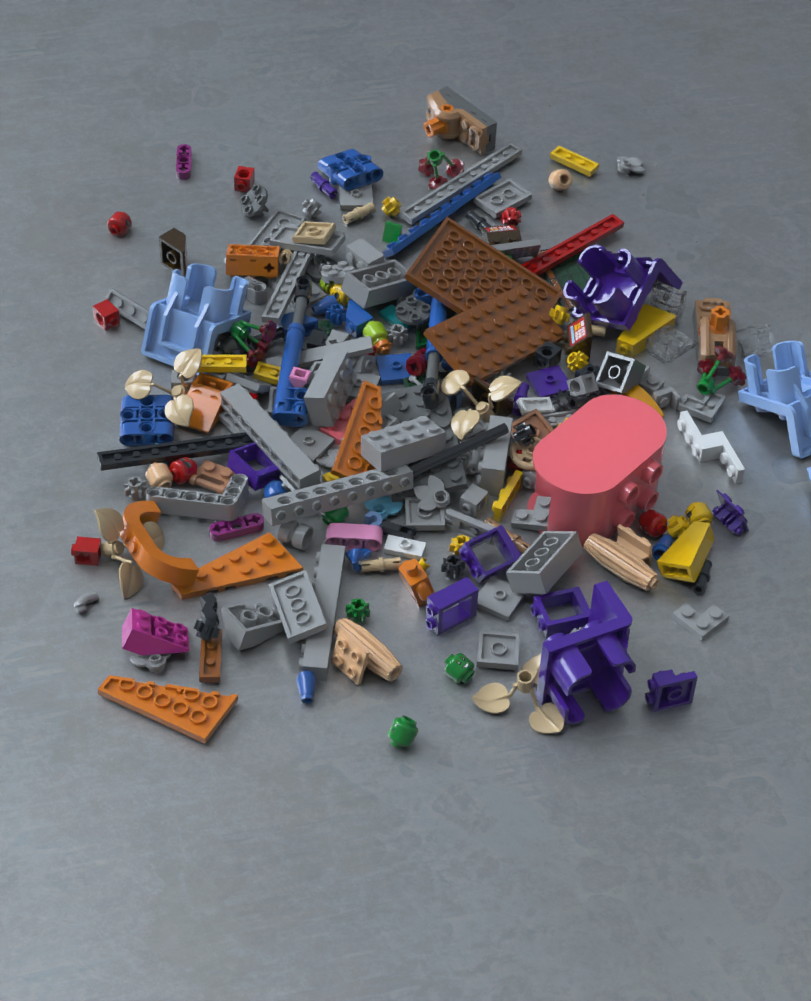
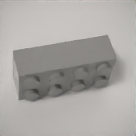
[341,259,415,309]
[304,351,357,427]
[477,415,513,497]
[361,416,446,472]
[506,531,583,595]

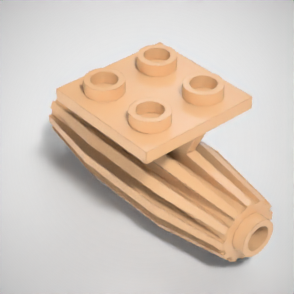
[584,524,659,591]
[331,618,403,685]

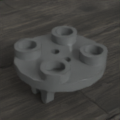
[240,184,269,217]
[305,254,337,283]
[396,296,431,329]

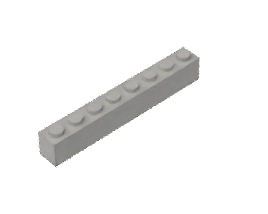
[220,384,321,489]
[299,544,345,681]

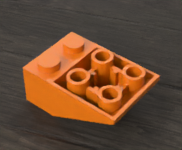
[187,373,233,434]

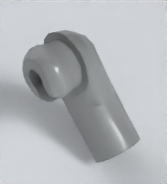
[465,450,481,475]
[74,591,99,613]

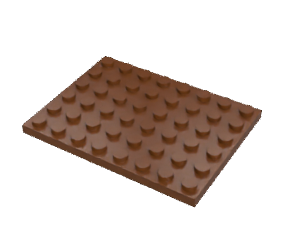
[404,217,563,314]

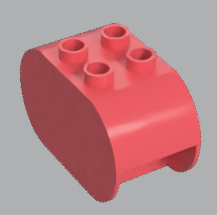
[527,395,667,547]

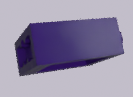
[227,442,285,491]
[458,525,521,583]
[425,577,479,636]
[531,586,590,639]

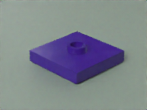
[526,365,570,399]

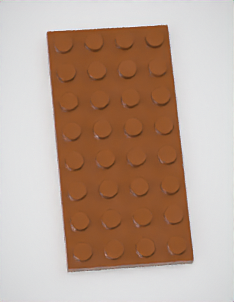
[423,285,564,387]

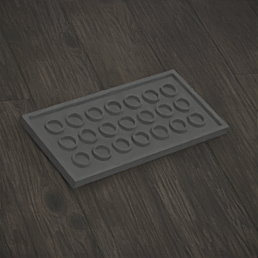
[381,379,468,504]

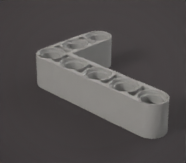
[145,474,249,521]

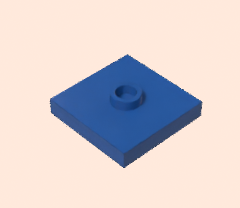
[376,353,417,385]

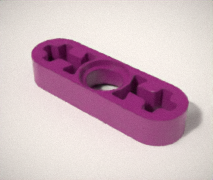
[176,144,192,180]
[209,513,264,541]

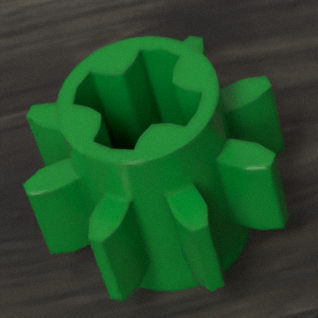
[346,598,370,623]

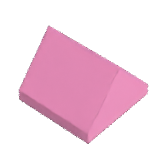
[289,367,311,388]

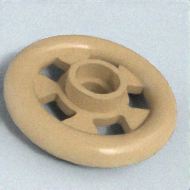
[509,437,542,471]

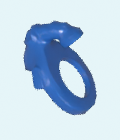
[345,548,372,572]

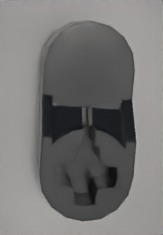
[199,592,219,626]

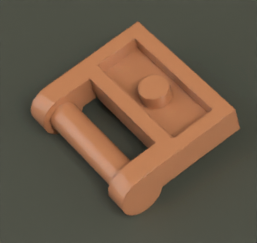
[189,460,236,494]

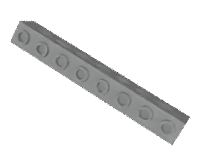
[262,465,413,526]

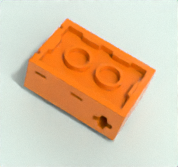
[224,244,280,279]

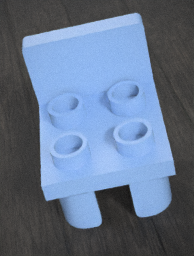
[141,263,252,376]
[738,341,811,459]

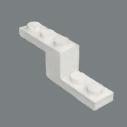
[677,411,745,484]

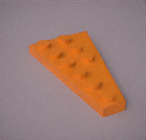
[330,380,383,478]
[171,532,303,600]
[98,675,238,744]

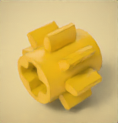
[381,196,402,217]
[549,305,571,325]
[567,350,589,373]
[667,515,690,538]
[449,535,473,556]

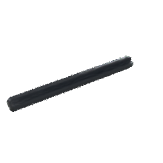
[409,423,509,477]

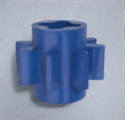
[325,304,347,326]

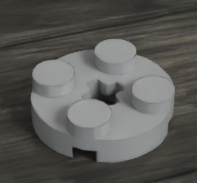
[321,261,355,284]

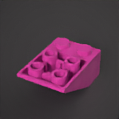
[122,608,189,655]

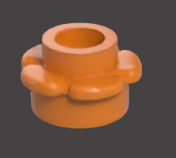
[375,339,392,355]

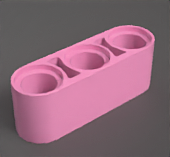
[325,523,383,551]

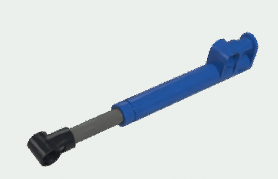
[272,275,312,427]
[414,287,448,410]

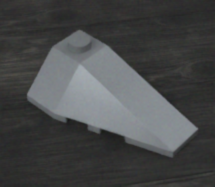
[221,603,285,650]

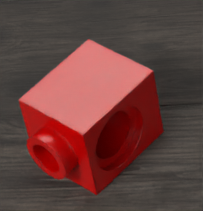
[234,166,255,193]
[93,299,120,330]
[71,536,102,566]

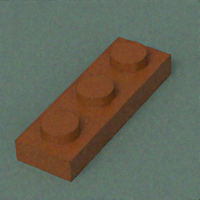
[199,629,222,682]

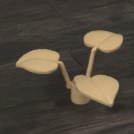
[125,348,202,427]
[441,370,522,440]
[94,508,165,599]
[472,654,564,734]

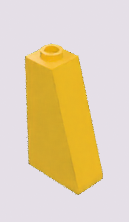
[616,303,676,358]
[657,521,715,582]

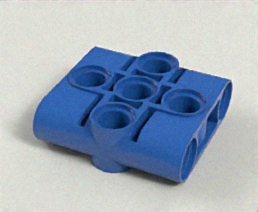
[318,149,384,191]
[119,395,175,446]

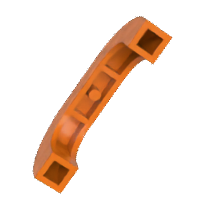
[119,501,199,586]

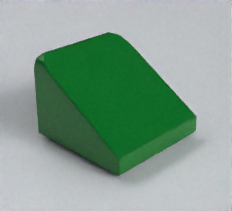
[382,221,402,243]

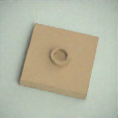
[292,221,336,245]

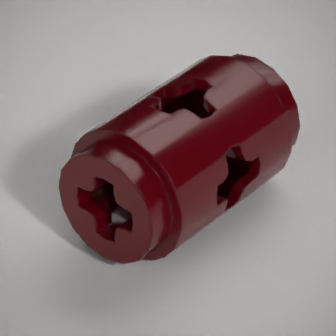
[406,348,428,376]

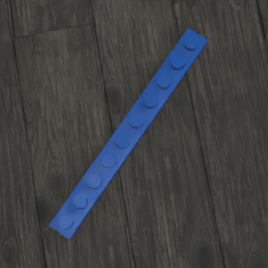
[382,172,502,258]

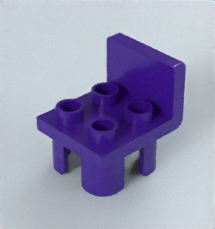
[563,245,683,331]
[536,581,636,724]

